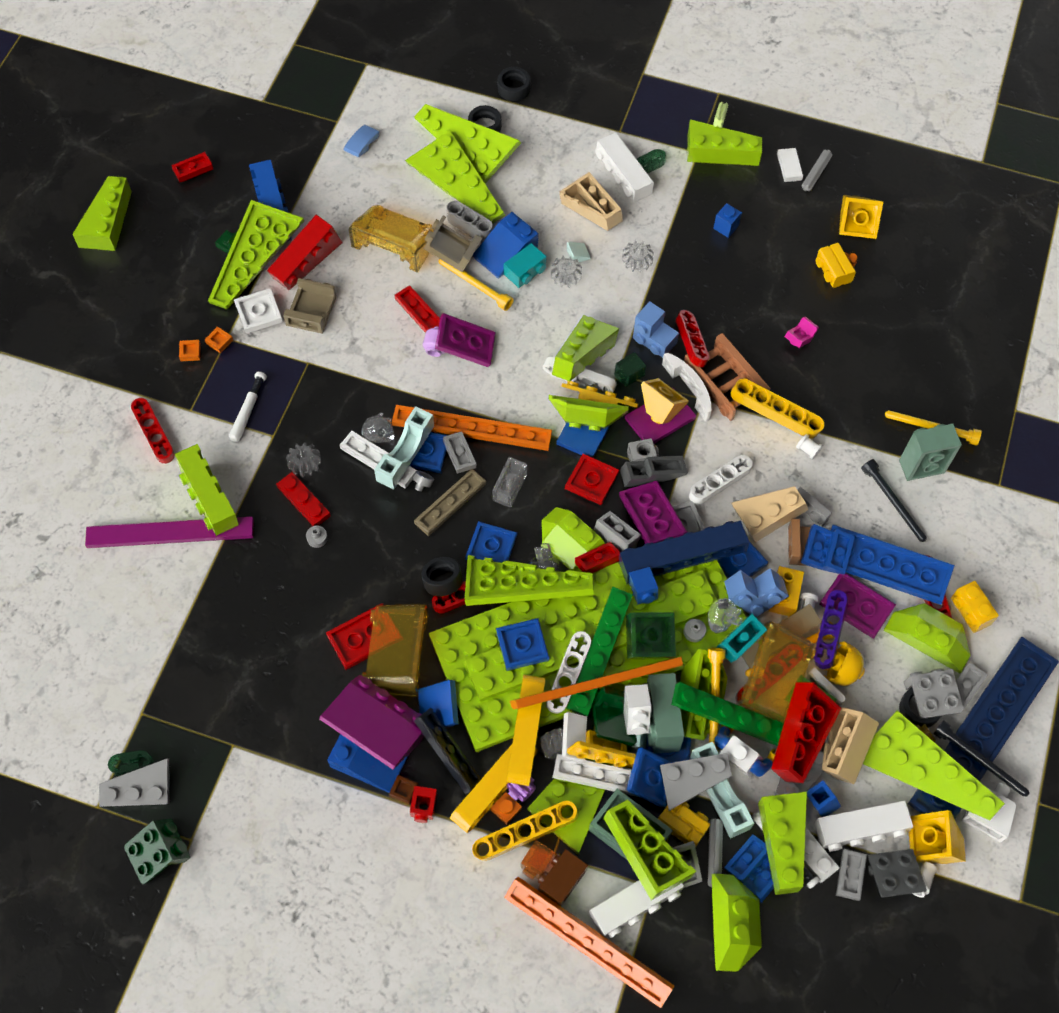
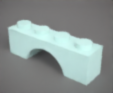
[374,406,434,489]
[690,741,754,839]

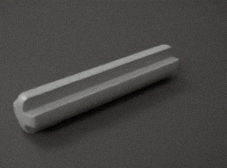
[801,149,832,191]
[708,819,723,887]

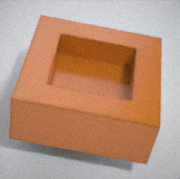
[205,326,233,353]
[179,340,201,361]
[490,792,522,825]

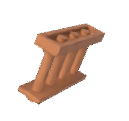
[684,333,771,421]

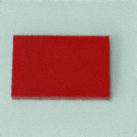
[326,603,403,670]

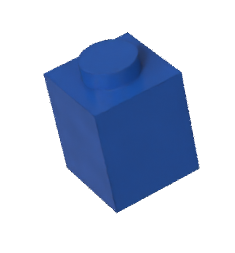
[713,203,742,238]
[629,567,658,605]
[807,780,841,817]

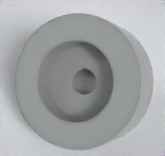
[412,470,434,491]
[306,526,328,548]
[683,619,706,642]

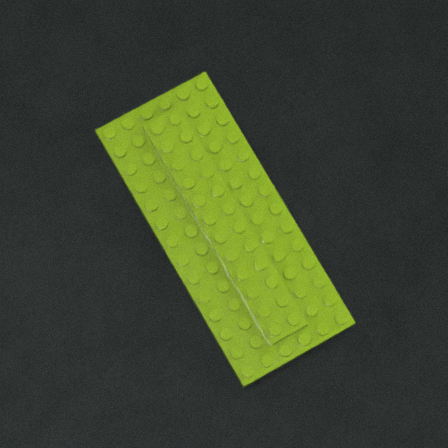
[429,560,757,752]

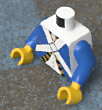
[714,724,775,778]

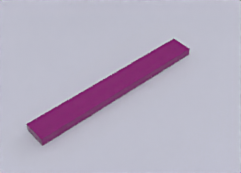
[85,517,254,548]

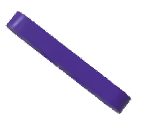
[814,590,848,669]

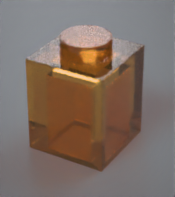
[521,840,555,880]

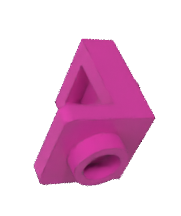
[784,317,819,348]

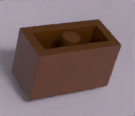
[537,849,588,907]

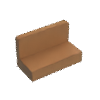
[788,519,811,566]

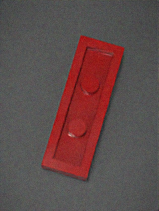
[394,285,440,333]
[276,472,331,526]

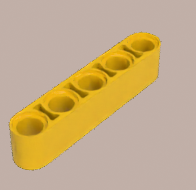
[731,379,824,439]
[507,674,545,786]
[450,745,538,833]
[472,801,579,861]

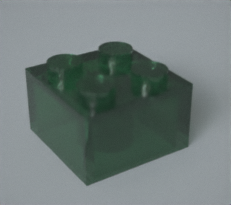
[626,612,676,659]

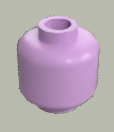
[423,326,446,357]

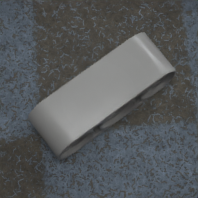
[447,201,493,243]

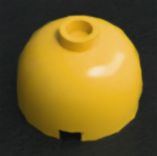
[823,641,865,686]

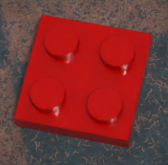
[565,454,619,505]

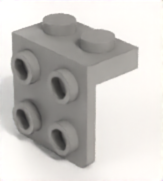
[904,668,963,719]

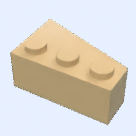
[559,172,623,231]
[731,486,809,542]
[822,707,879,784]

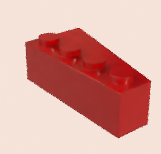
[267,214,343,290]
[771,682,842,783]

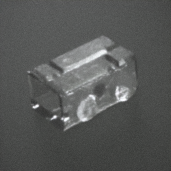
[492,457,527,507]

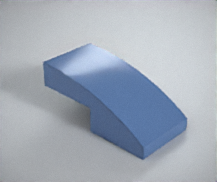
[344,124,380,158]

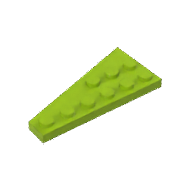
[414,104,521,184]
[405,131,505,224]
[208,200,305,309]
[465,555,594,606]
[863,711,1005,821]
[528,758,615,855]

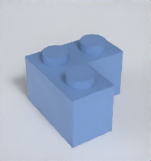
[633,301,679,358]
[724,568,789,617]

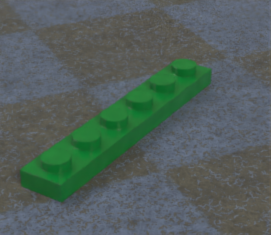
[566,587,633,716]
[671,682,784,746]

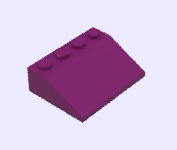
[319,675,424,769]

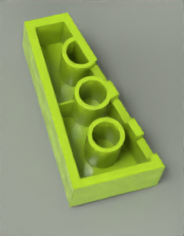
[687,120,762,166]
[73,176,132,251]
[552,315,619,382]
[175,444,239,536]
[758,792,807,895]
[604,800,697,900]

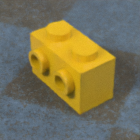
[768,566,804,616]
[950,581,999,633]

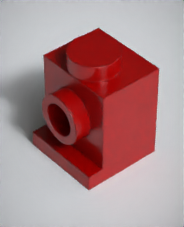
[410,786,438,823]

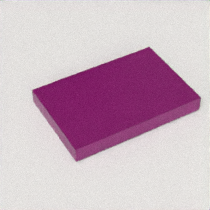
[435,313,496,367]
[625,387,696,444]
[819,573,896,639]

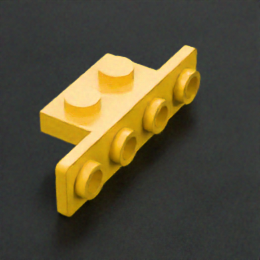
[561,381,639,408]
[567,730,636,769]

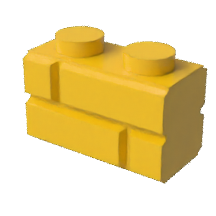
[816,243,856,288]
[658,802,711,848]

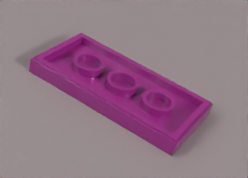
[619,480,688,544]

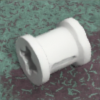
[796,434,823,460]
[797,593,819,611]

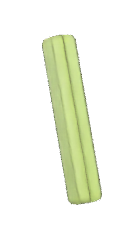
[713,102,728,128]

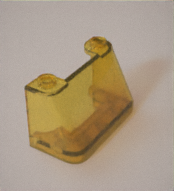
[349,205,434,273]
[362,604,428,697]
[736,621,816,723]

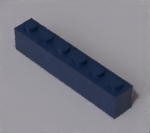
[619,520,749,584]

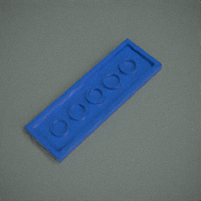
[831,525,955,605]

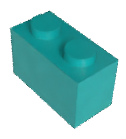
[504,243,547,288]
[716,614,768,663]

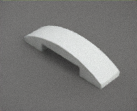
[662,353,712,422]

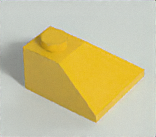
[839,195,883,239]
[641,378,689,424]
[909,810,966,864]

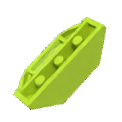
[548,394,629,432]
[542,507,605,572]
[883,603,971,674]
[680,649,728,740]
[711,873,762,972]

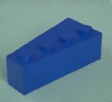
[249,160,292,241]

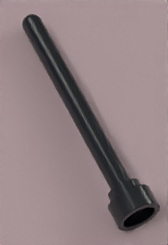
[861,459,927,542]
[933,720,1029,797]

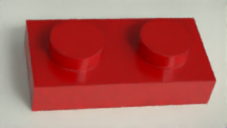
[171,152,213,183]
[575,542,620,573]

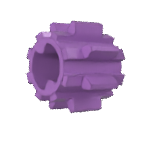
[507,777,536,802]

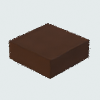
[389,775,419,805]

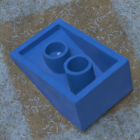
[472,212,539,279]
[327,734,409,793]

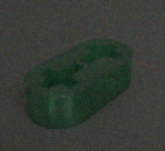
[636,149,666,174]
[108,750,153,776]

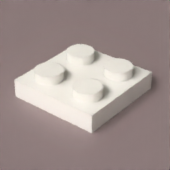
[234,288,283,334]

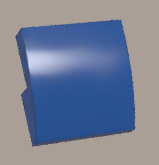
[801,524,855,574]
[724,834,774,902]

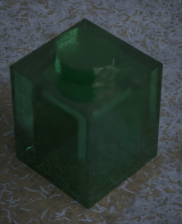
[614,352,646,387]

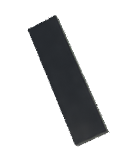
[414,708,481,794]

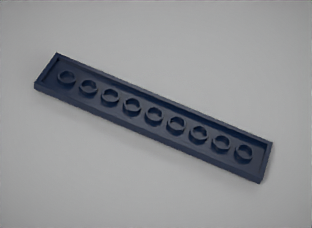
[907,636,1059,819]

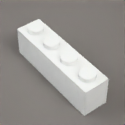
[596,132,654,202]
[814,801,913,852]
[589,880,684,939]

